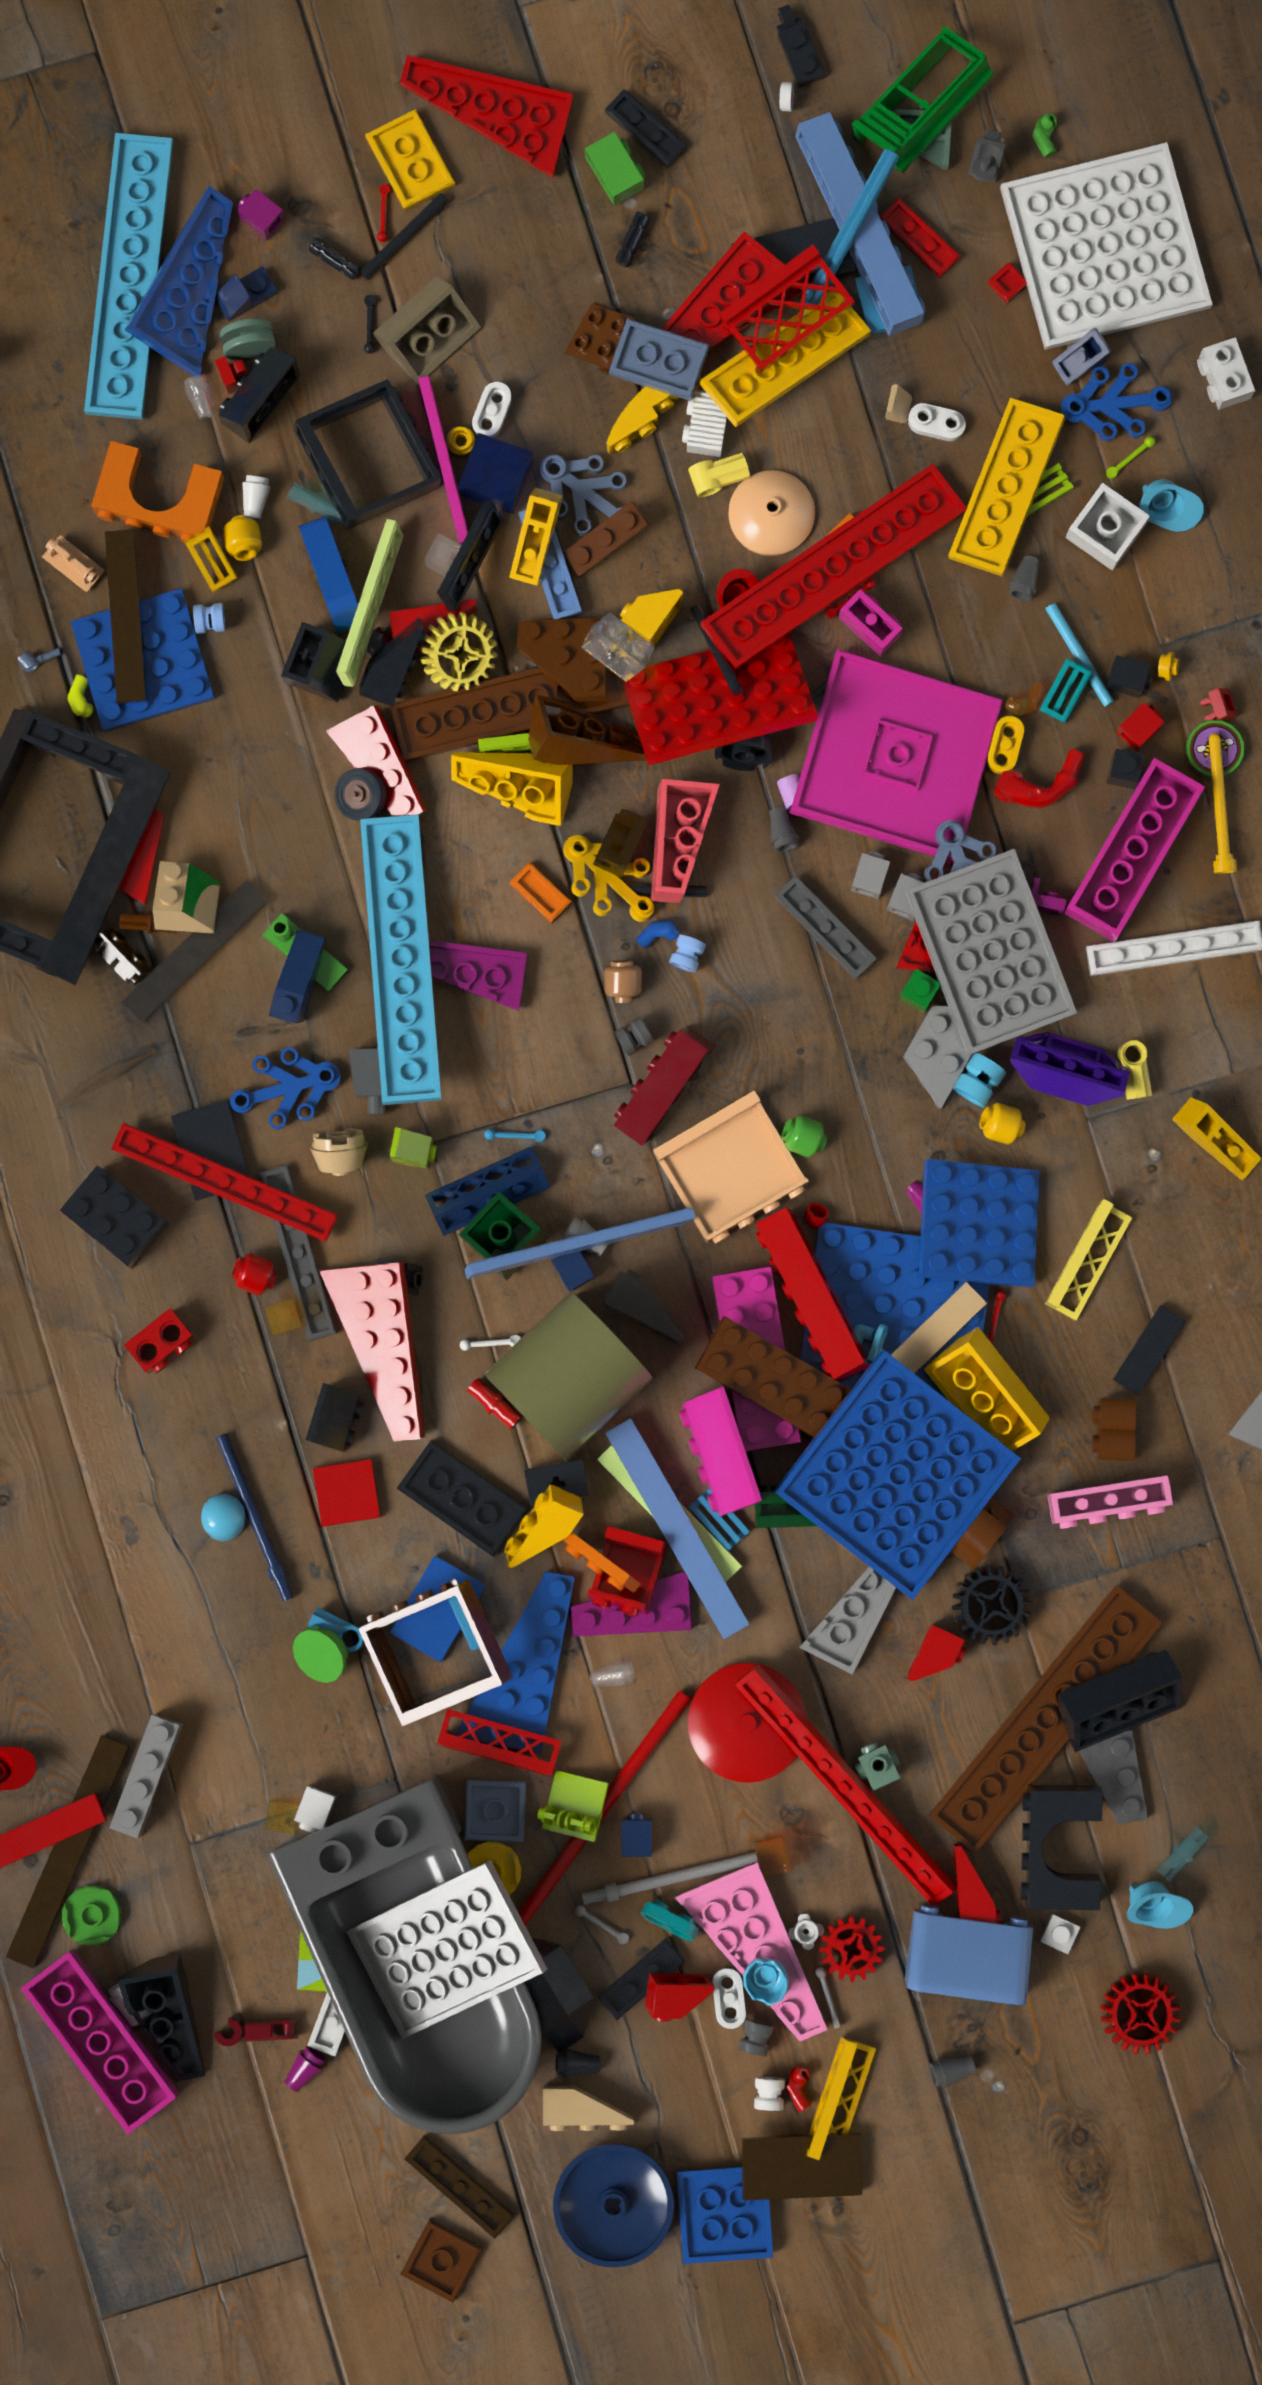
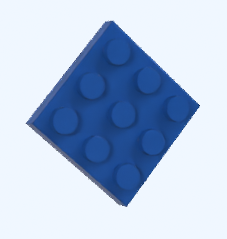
[677,2166,773,2264]

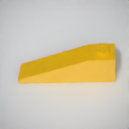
[451,752,573,826]

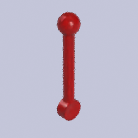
[377,184,391,243]
[825,578,876,619]
[988,1290,1007,1345]

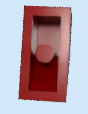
[906,1625,967,1681]
[645,1973,715,2022]

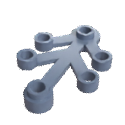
[540,455,626,536]
[924,820,996,881]

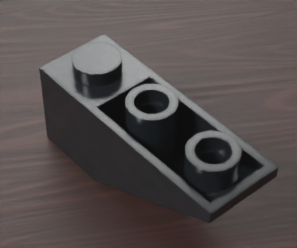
[359,618,426,707]

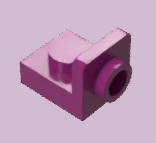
[1028,877,1066,916]

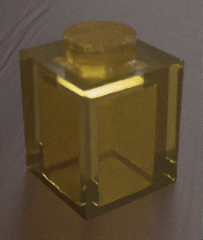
[265,1299,304,1337]

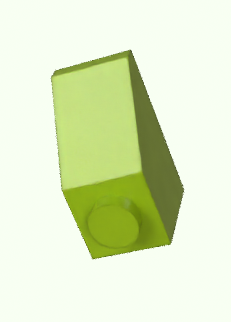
[390,1127,437,1169]

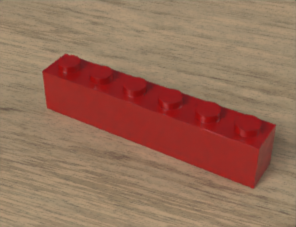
[756,1207,871,1382]

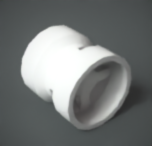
[754,2076,785,2111]

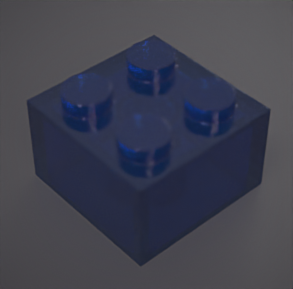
[458,433,534,514]

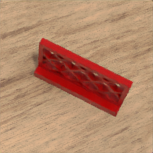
[719,245,855,372]

